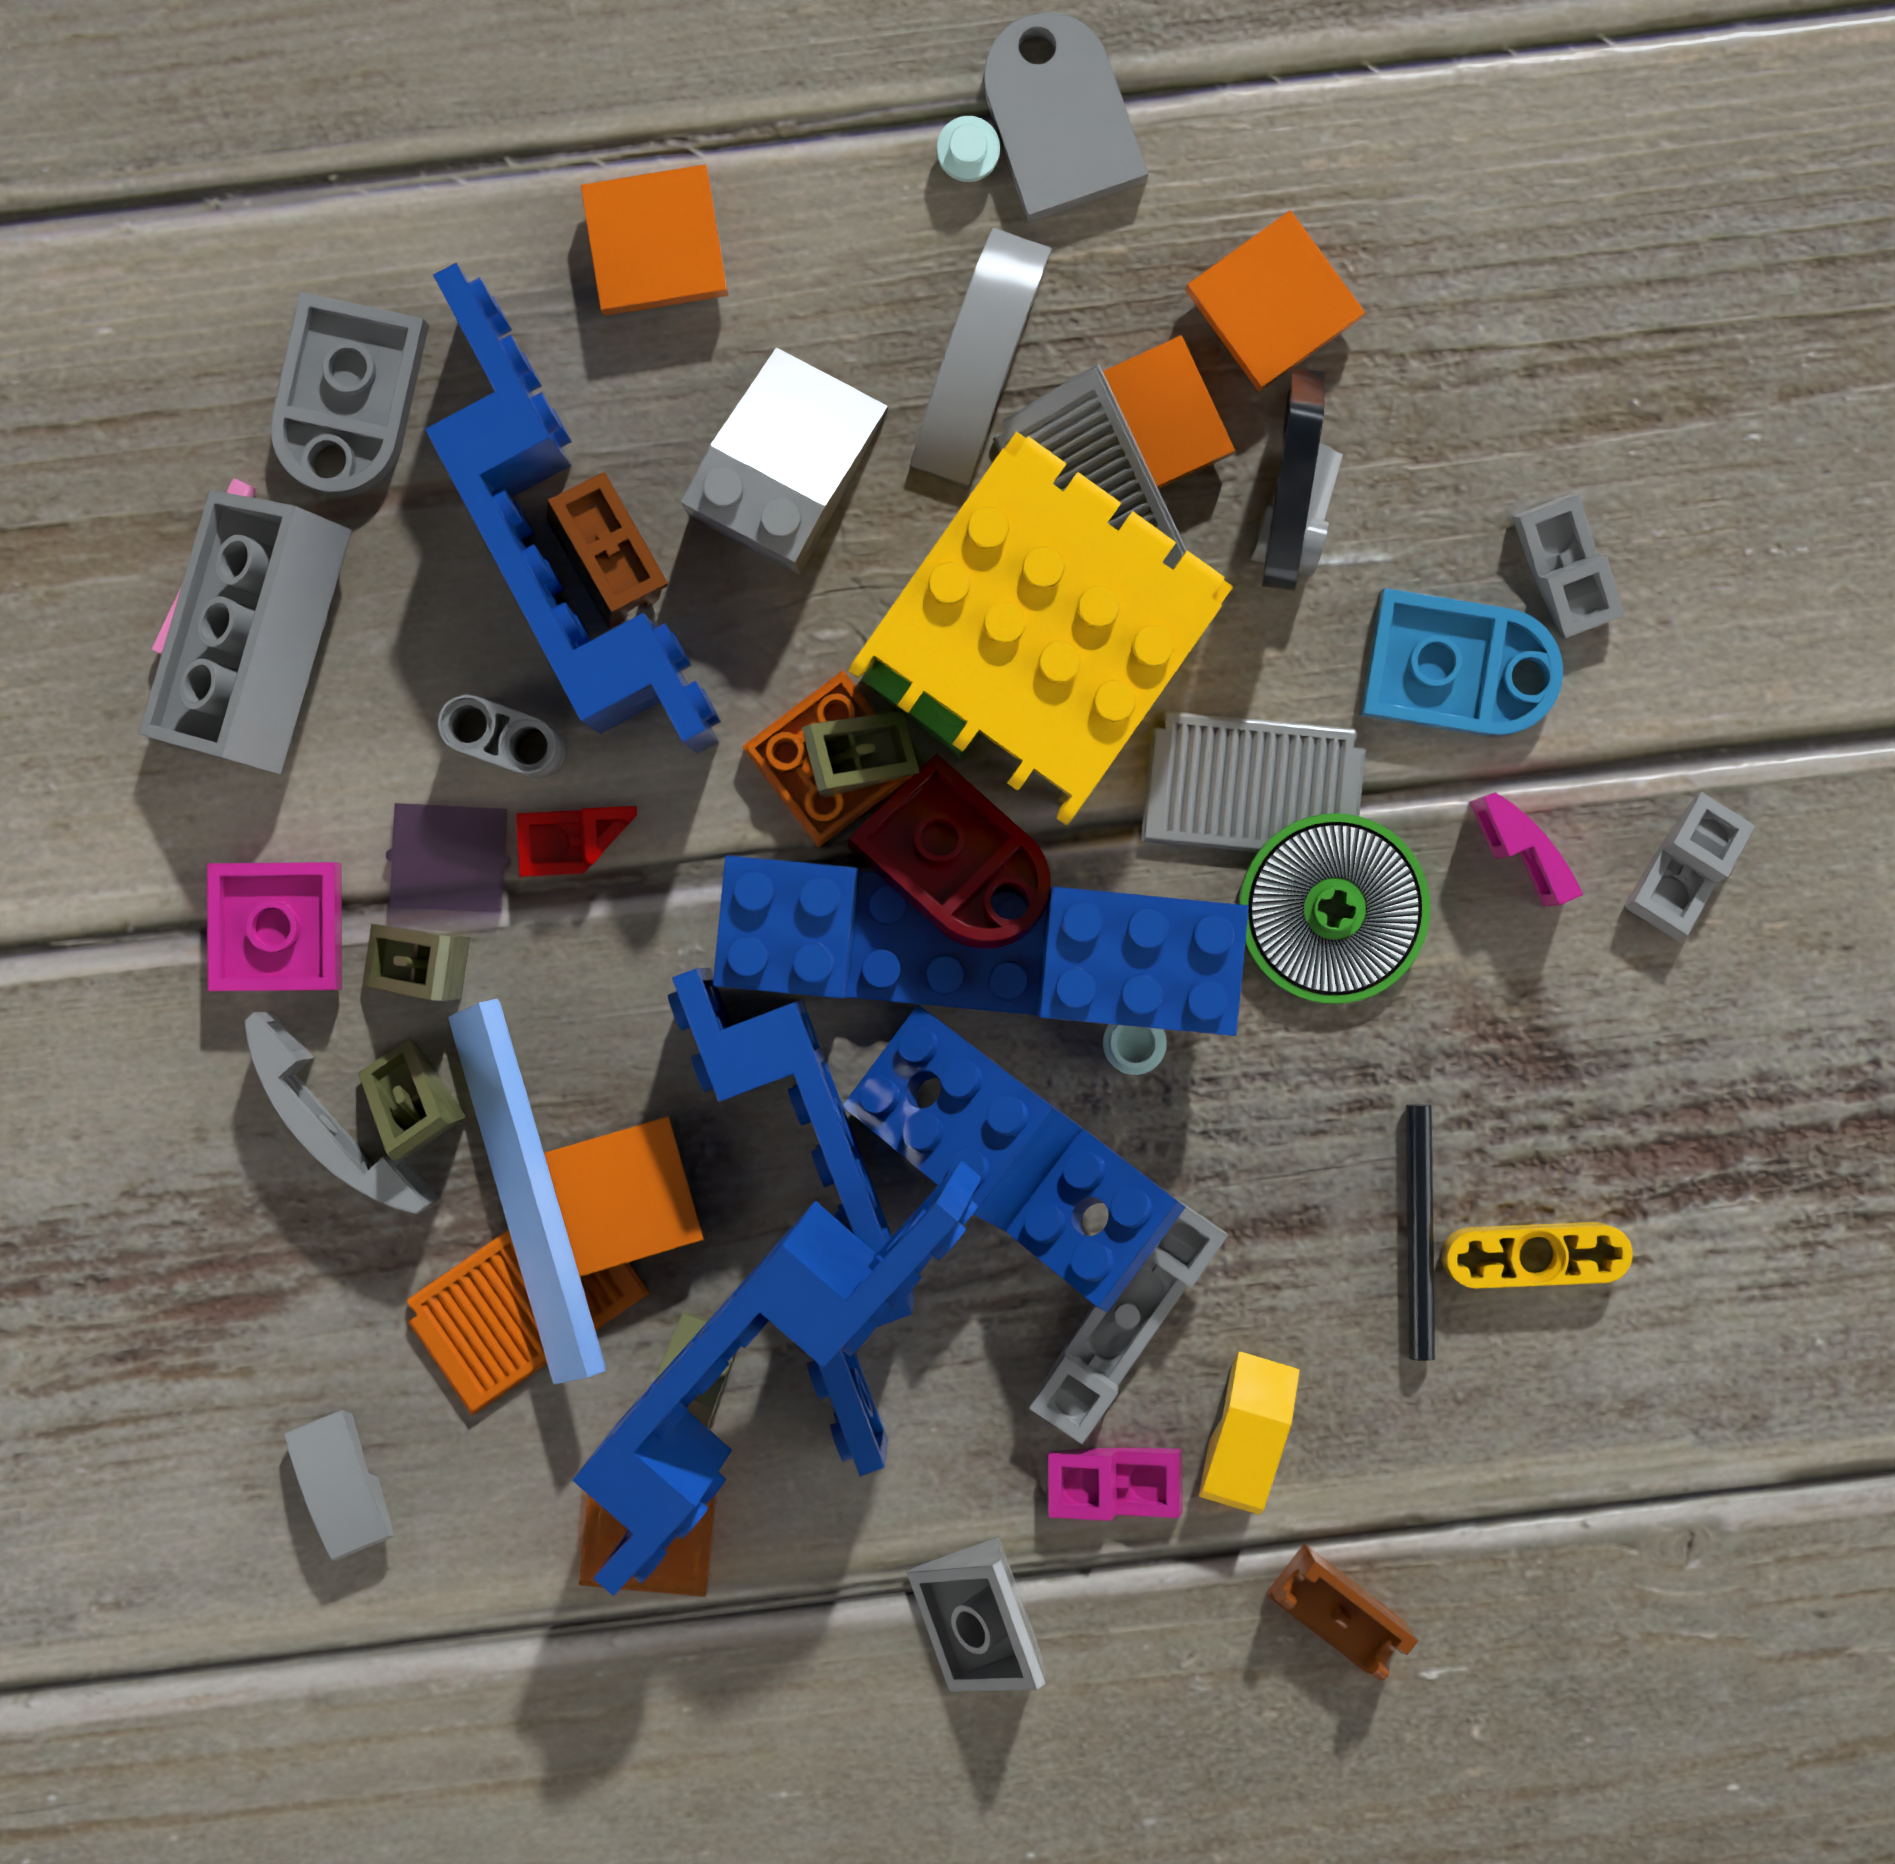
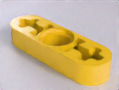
[1441,1222,1633,1289]

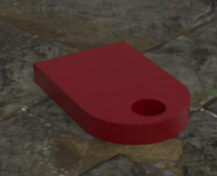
[848,753,1051,949]

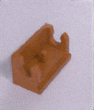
[547,472,668,629]
[1266,1543,1418,1681]

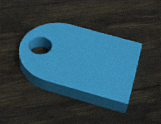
[1359,588,1563,737]

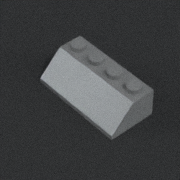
[139,490,352,775]

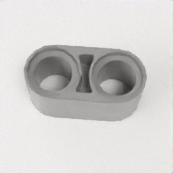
[437,695,567,779]

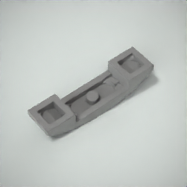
[910,227,1052,488]
[244,1011,440,1214]
[1029,1197,1228,1444]

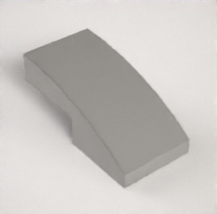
[1512,493,1625,639]
[1624,792,1755,941]
[284,1410,395,1561]

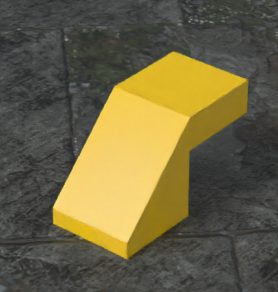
[1199,1351,1300,1515]

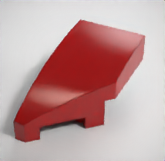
[515,806,637,878]

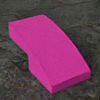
[1470,792,1583,907]
[1048,1448,1183,1521]

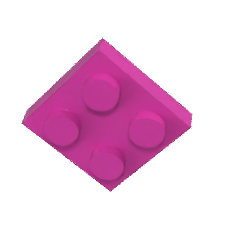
[207,862,342,991]

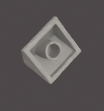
[907,1537,1046,1692]

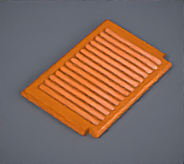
[407,1229,650,1416]

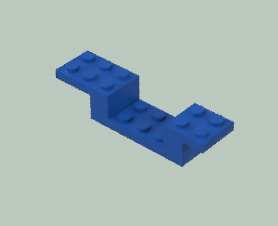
[425,263,721,754]
[713,855,1249,1036]
[668,968,915,1477]
[572,1160,981,1596]

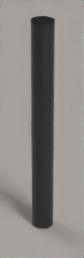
[1406,1104,1435,1361]

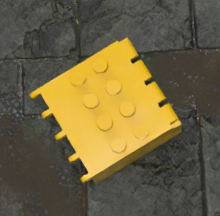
[847,431,1233,826]

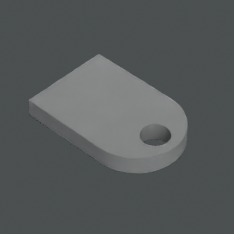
[984,12,1149,223]
[271,292,429,497]

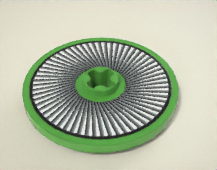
[1239,813,1431,1004]

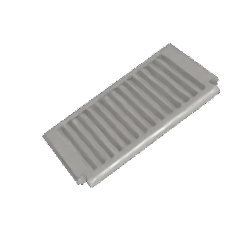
[993,364,1187,569]
[1141,711,1366,853]

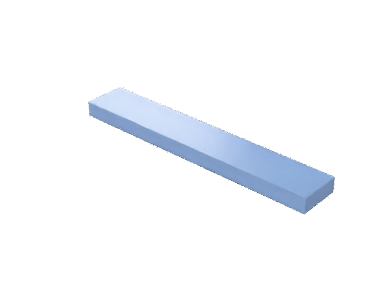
[448,999,606,1384]

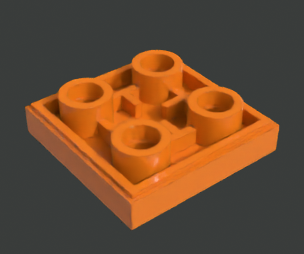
[580,164,729,316]
[1185,210,1365,392]
[1103,335,1235,489]
[742,670,913,849]
[544,1116,704,1277]

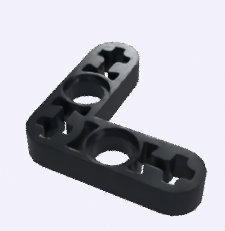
[1262,368,1325,591]

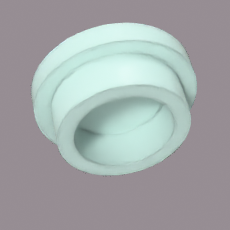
[937,116,1000,182]
[1102,1024,1167,1075]

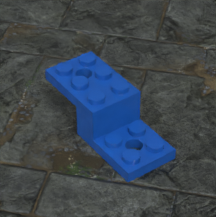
[842,1004,1186,1312]

